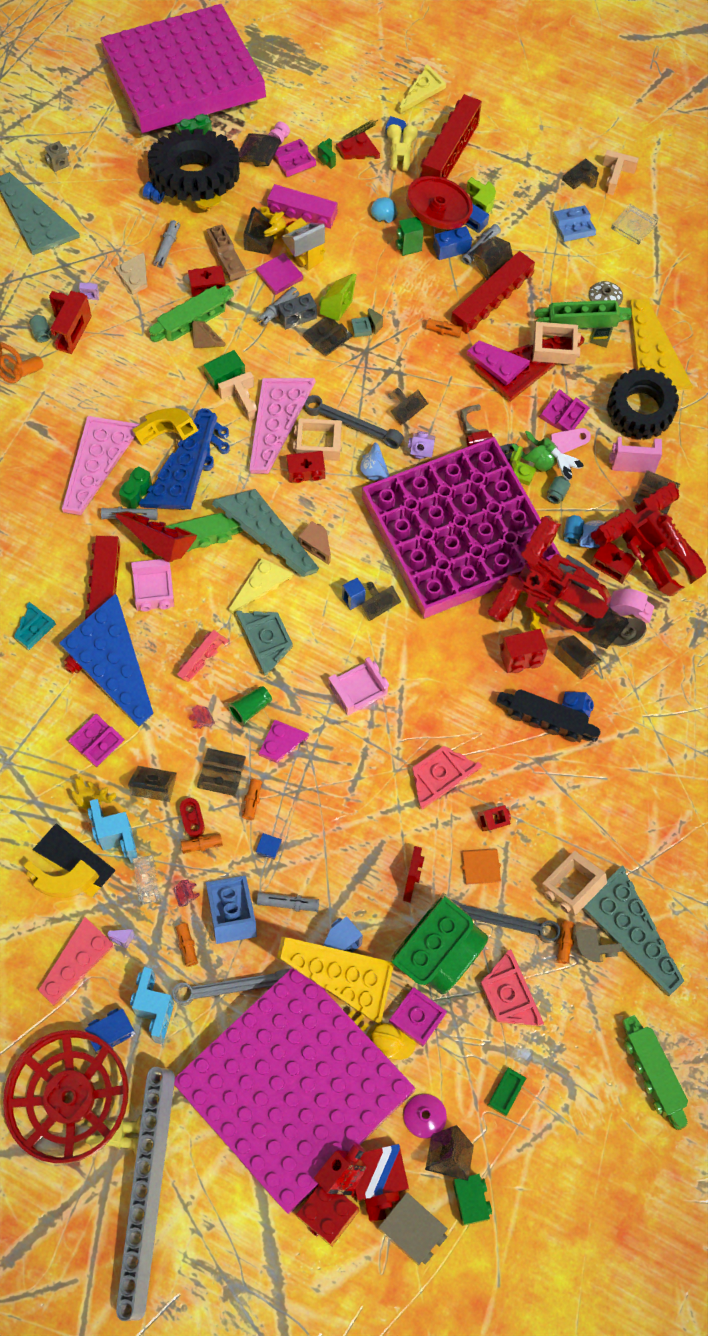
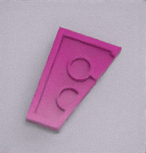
[467,340,530,385]

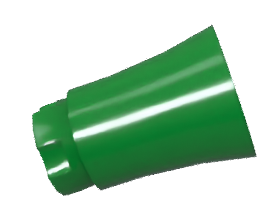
[228,686,272,726]

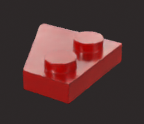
[403,846,425,903]

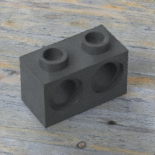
[278,293,317,330]

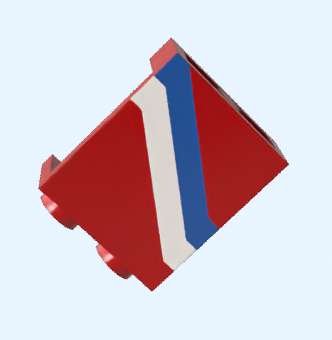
[351,1144,409,1202]

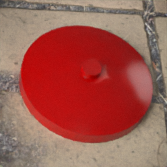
[406,176,473,229]

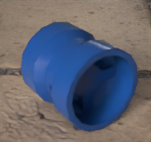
[143,181,165,204]

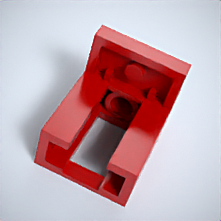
[49,291,92,355]

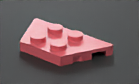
[412,746,482,810]
[480,949,544,1026]

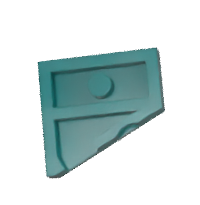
[14,602,56,650]

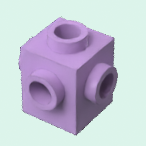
[408,431,435,459]

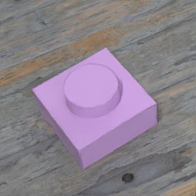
[79,283,99,300]

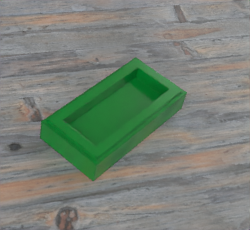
[487,1067,526,1117]

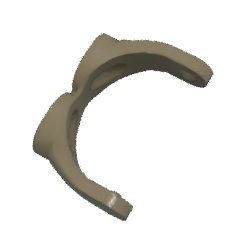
[460,404,487,434]

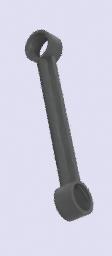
[305,395,404,449]
[451,899,560,943]

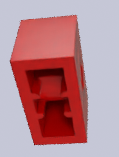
[188,265,226,297]
[287,451,325,483]
[591,543,637,584]

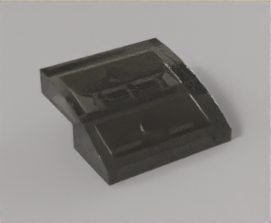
[239,133,281,167]
[303,317,353,356]
[633,470,680,514]
[577,607,629,649]
[197,748,246,796]

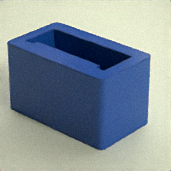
[465,204,489,233]
[342,578,366,610]

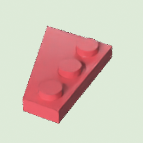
[177,629,229,682]

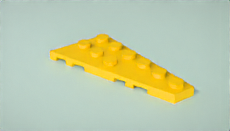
[630,299,693,390]
[277,936,394,1025]

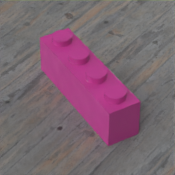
[267,184,338,229]

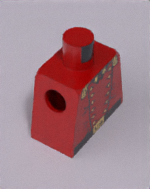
[314,1143,367,1195]

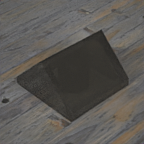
[243,207,275,255]
[468,236,513,280]
[553,635,601,680]
[128,766,177,802]
[425,1125,474,1181]

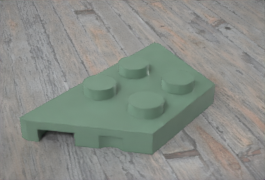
[236,611,293,676]

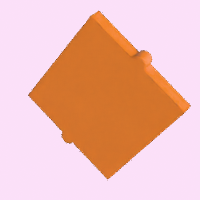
[462,849,501,885]

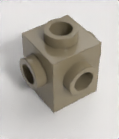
[44,141,69,172]

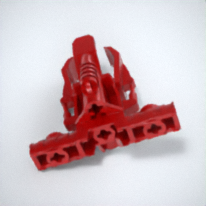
[590,482,707,596]
[487,515,611,632]

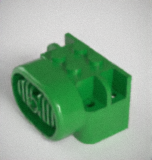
[391,893,488,995]

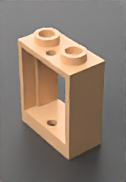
[533,322,581,365]
[293,418,342,461]
[542,851,607,916]

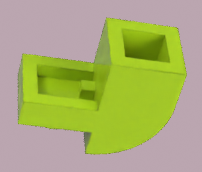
[466,177,496,214]

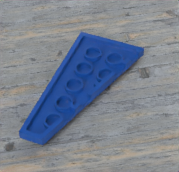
[139,413,217,510]

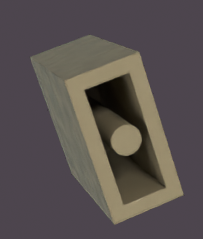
[378,1193,448,1266]

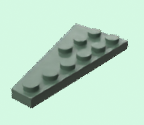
[0,172,80,255]
[212,489,319,577]
[582,865,684,996]

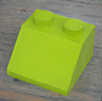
[319,273,357,321]

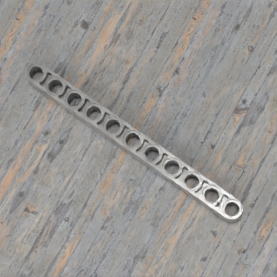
[116,1067,175,1321]

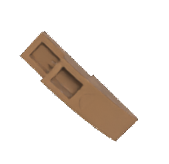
[206,224,247,281]

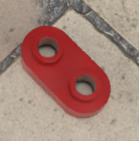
[180,798,205,838]

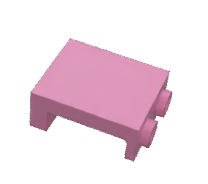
[609,437,662,473]
[131,559,175,612]
[328,657,389,716]

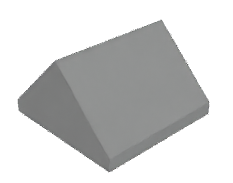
[282,223,325,257]

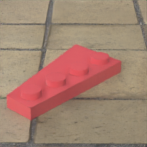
[38,917,114,1006]

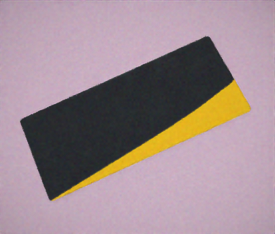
[33,824,115,898]

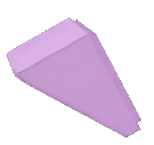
[107,929,135,948]

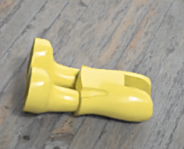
[387,124,418,171]
[85,1115,142,1155]

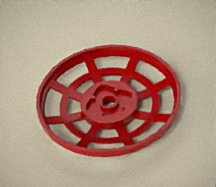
[3,1030,129,1164]

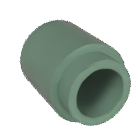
[29,315,51,343]
[547,476,571,504]

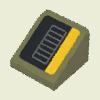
[368,308,383,335]
[590,327,613,348]

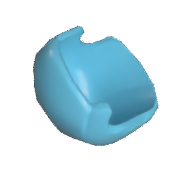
[371,197,398,223]

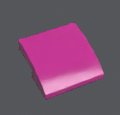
[271,139,316,177]
[539,389,590,431]
[68,713,125,767]

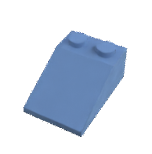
[206,876,257,944]
[323,916,363,953]

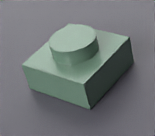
[351,317,372,337]

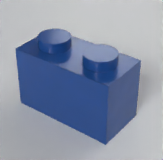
[433,226,472,260]
[85,1008,136,1054]

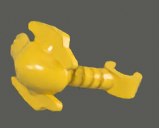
[260,206,287,240]
[71,776,116,812]

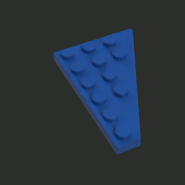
[59,594,153,727]

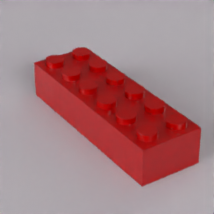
[420,94,482,179]

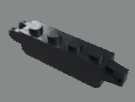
[496,689,601,743]

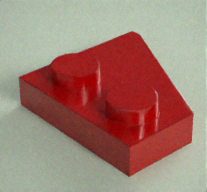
[336,132,380,160]

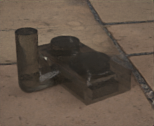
[562,158,599,190]
[388,388,429,425]
[360,582,401,621]

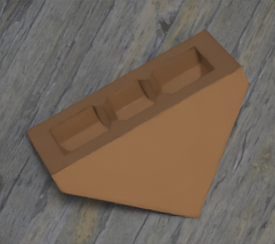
[192,321,226,348]

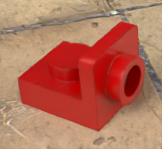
[365,1192,400,1222]

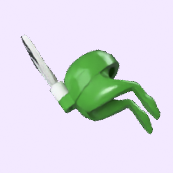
[512,431,584,480]

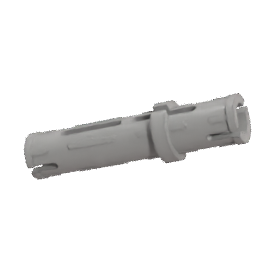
[153,220,180,268]
[462,224,501,265]
[256,287,299,327]
[101,506,158,521]
[257,892,319,912]

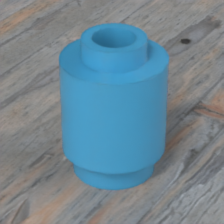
[563,515,584,544]

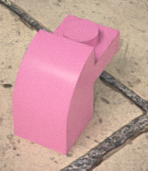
[609,589,654,623]

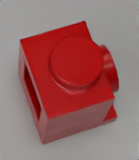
[477,805,511,832]

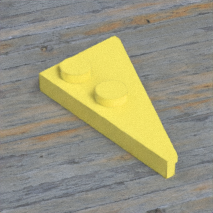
[398,64,446,113]
[229,558,293,614]

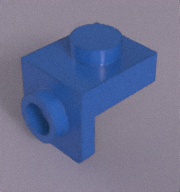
[562,692,594,717]

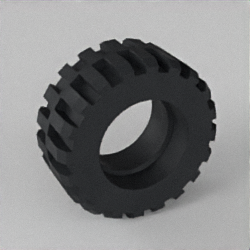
[607,367,679,440]

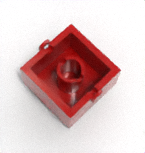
[500,628,548,673]
[296,1185,360,1247]

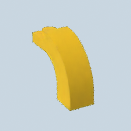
[132,408,198,446]
[23,860,99,898]

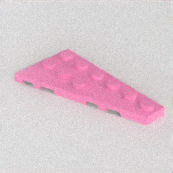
[249,378,316,474]
[62,416,140,515]

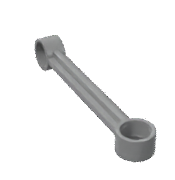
[172,969,290,1006]

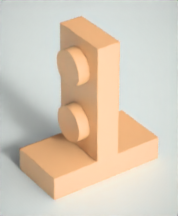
[603,150,639,195]
[218,371,257,421]

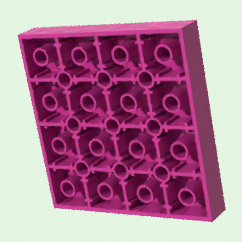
[100,4,266,133]
[362,437,560,619]
[174,968,416,1215]

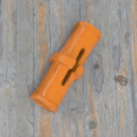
[426,318,463,338]
[242,779,263,820]
[181,833,223,854]
[556,921,575,964]
[175,923,199,967]

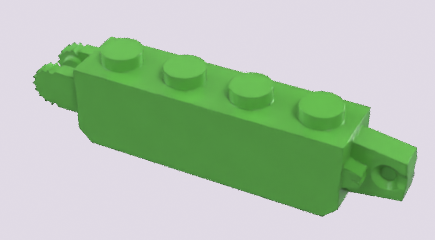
[149,285,234,342]
[534,300,632,328]
[142,513,243,557]
[622,1015,688,1130]

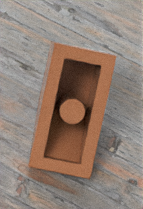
[298,521,331,565]

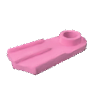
[551,428,591,454]

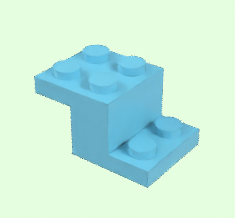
[88,799,139,863]
[130,967,174,1045]

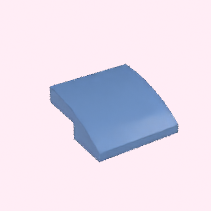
[553,205,596,242]

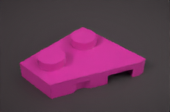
[259,720,309,763]

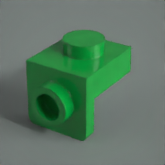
[318,138,336,169]

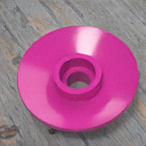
[404,1094,447,1138]

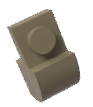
[576,929,623,962]

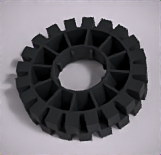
[148,129,240,201]

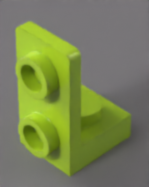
[510,446,537,486]

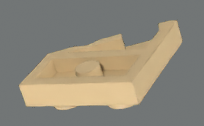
[115,253,148,295]

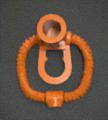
[0,342,44,384]

